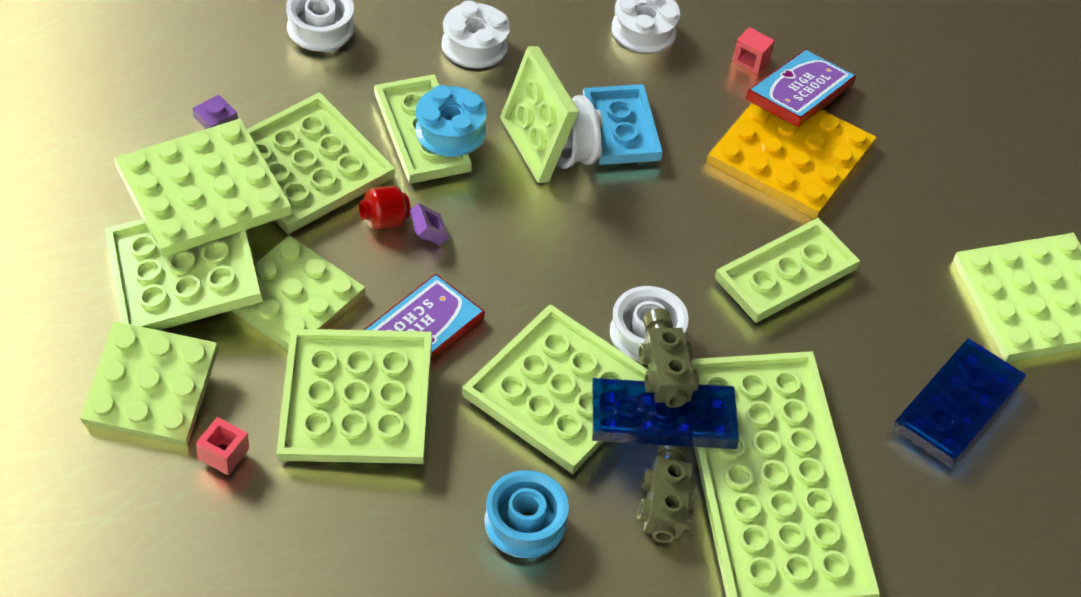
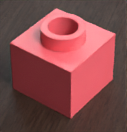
[732,27,775,75]
[196,417,249,475]

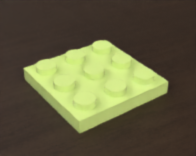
[500,46,579,183]
[231,235,365,351]
[80,321,219,446]

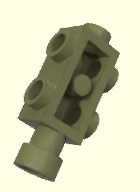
[638,308,699,408]
[638,437,696,543]

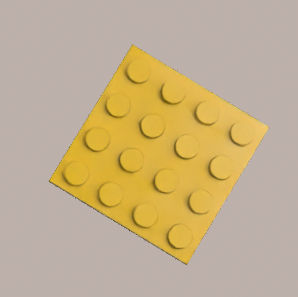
[706,103,876,219]

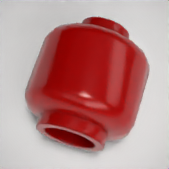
[359,186,410,230]

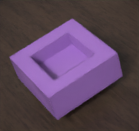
[193,95,238,129]
[410,203,449,246]

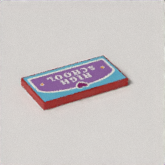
[745,49,856,127]
[363,273,485,361]

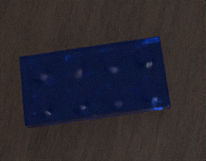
[892,338,1026,468]
[591,378,739,449]

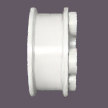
[286,0,354,52]
[612,0,680,54]
[442,1,510,69]
[557,95,603,169]
[610,286,689,365]

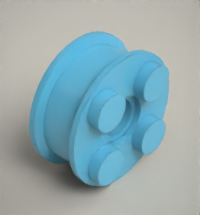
[416,85,487,157]
[485,470,569,558]

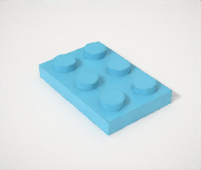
[582,84,662,165]

